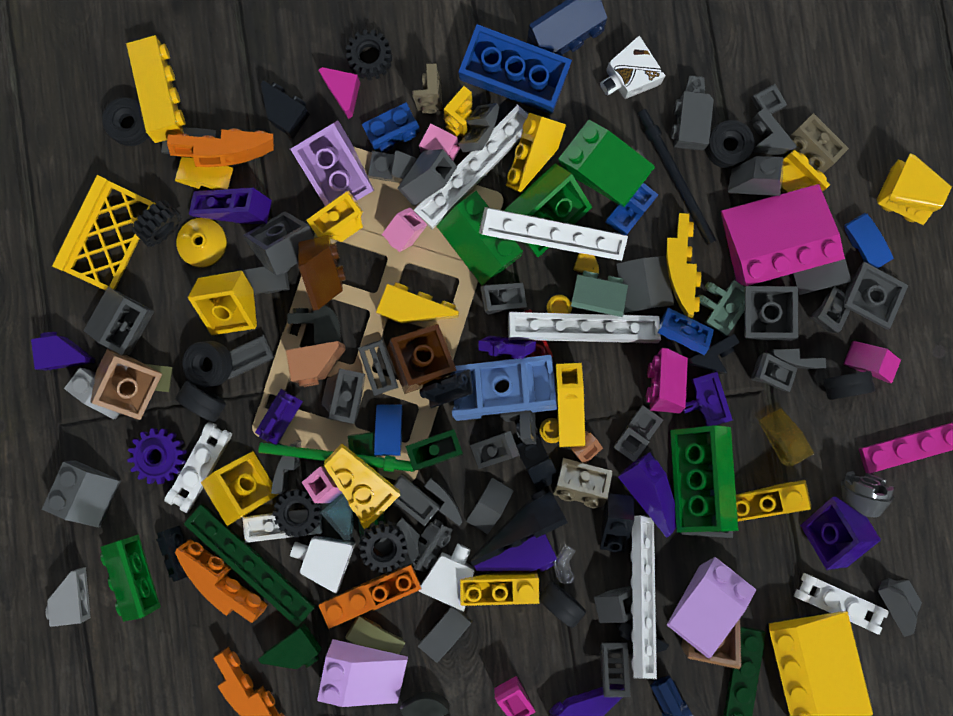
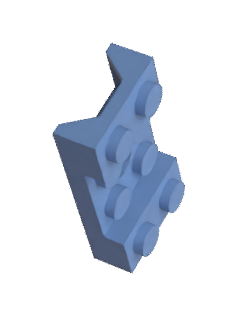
[451,355,558,421]

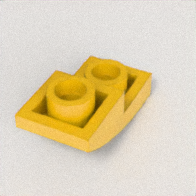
[175,157,233,190]

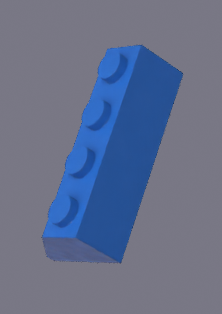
[459,24,572,115]

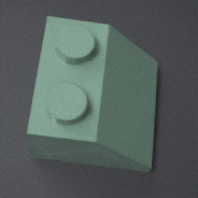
[571,270,628,317]

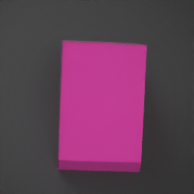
[319,67,360,119]
[843,341,901,383]
[494,676,536,716]

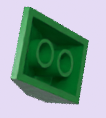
[558,120,655,207]

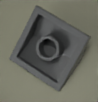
[616,256,674,313]
[843,262,908,330]

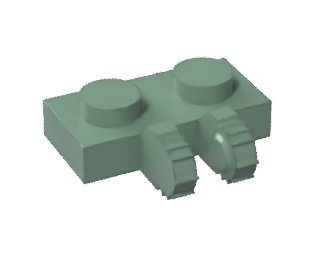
[698,280,745,337]

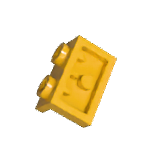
[444,86,473,138]
[781,150,830,193]

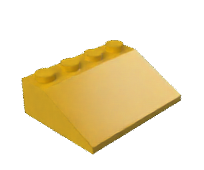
[769,611,873,716]

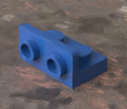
[362,103,420,153]
[658,308,714,355]

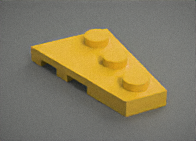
[324,444,400,529]

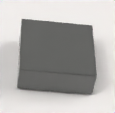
[751,84,787,115]

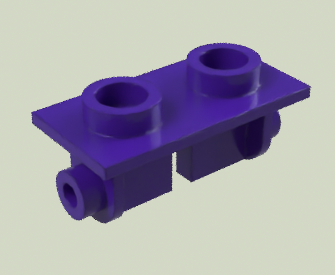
[255,389,303,444]

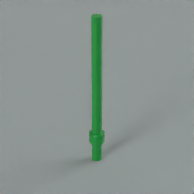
[258,442,415,472]

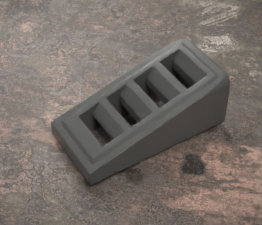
[600,643,631,698]

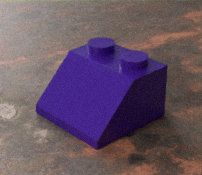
[800,497,881,570]

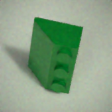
[504,163,593,257]
[436,191,523,286]
[100,534,161,622]

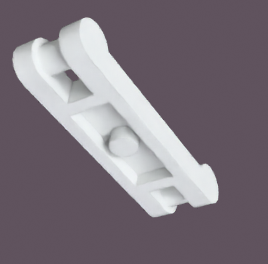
[164,421,232,513]
[794,573,889,635]

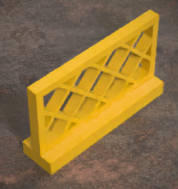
[52,175,156,290]

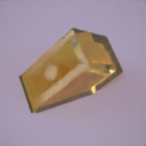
[758,408,814,466]

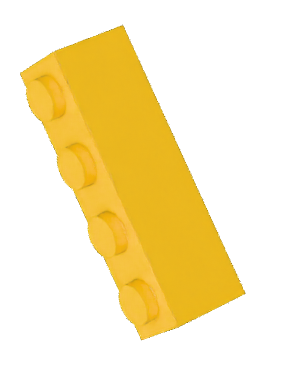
[126,35,185,143]

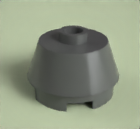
[841,471,894,517]

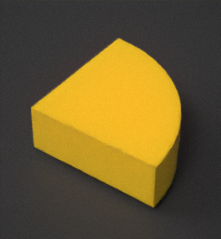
[573,253,599,274]

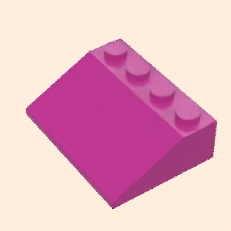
[720,184,845,286]

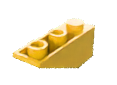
[506,113,566,192]
[376,282,459,324]
[554,363,585,447]
[736,480,811,521]
[460,570,539,606]

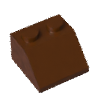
[298,235,346,311]
[387,324,457,394]

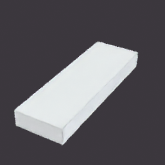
[242,509,322,543]

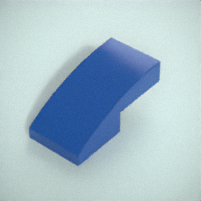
[605,183,658,235]
[844,213,894,269]
[374,405,403,456]

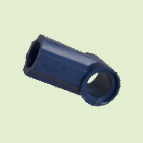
[650,675,693,716]

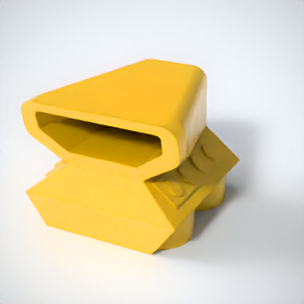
[877,153,952,225]

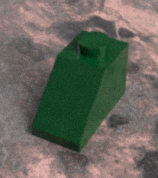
[405,429,463,471]
[258,623,322,669]

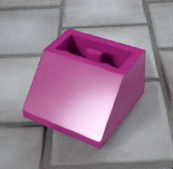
[646,348,688,413]

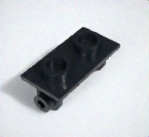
[419,369,473,408]
[156,525,188,582]

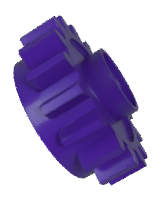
[127,428,187,484]

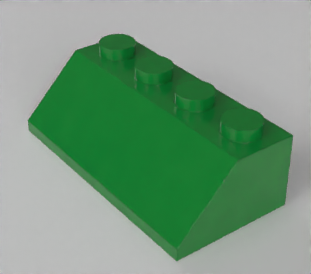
[670,425,738,532]

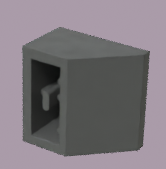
[83,287,154,355]

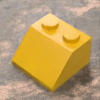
[188,271,257,335]
[201,451,279,526]

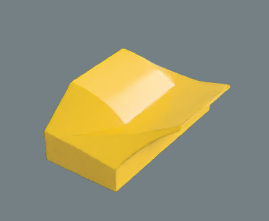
[306,190,363,242]

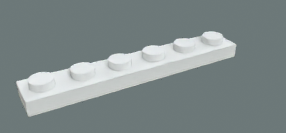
[414,105,528,230]
[479,207,628,261]
[508,312,661,343]
[630,516,657,679]

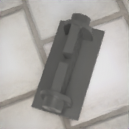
[411,518,454,572]

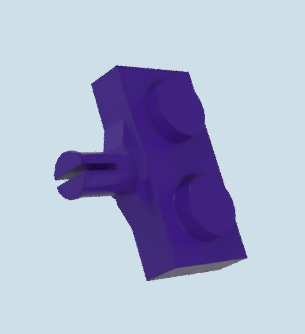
[479,335,536,359]
[683,372,732,426]

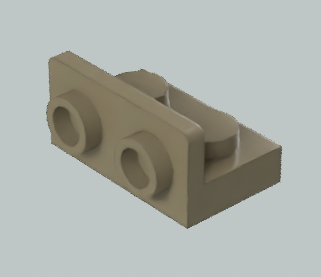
[412,63,443,114]
[789,113,849,173]
[553,458,613,508]

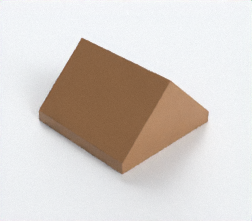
[681,619,741,669]

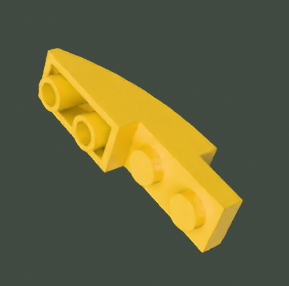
[666,213,701,319]

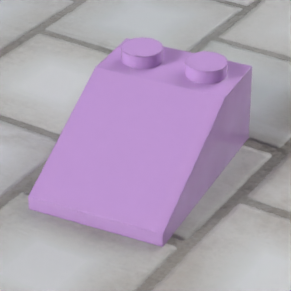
[290,121,374,206]
[667,557,756,658]
[317,639,408,707]

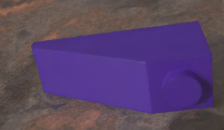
[189,188,272,224]
[618,452,676,538]
[474,534,557,571]
[549,684,624,716]

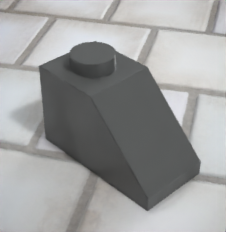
[728,156,783,196]
[594,586,633,623]

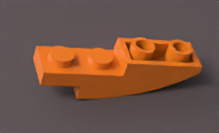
[167,128,274,167]
[175,539,268,623]
[319,565,422,629]
[213,647,284,716]

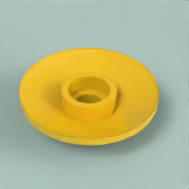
[176,218,227,267]

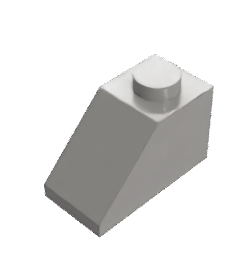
[64,368,120,419]
[45,567,91,627]

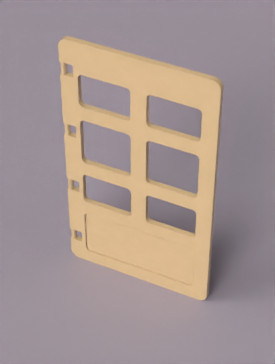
[252,147,503,481]

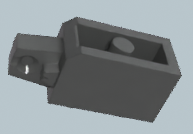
[671,76,714,151]

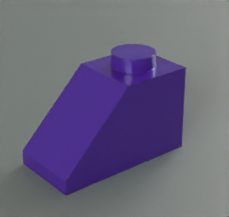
[31,332,95,371]

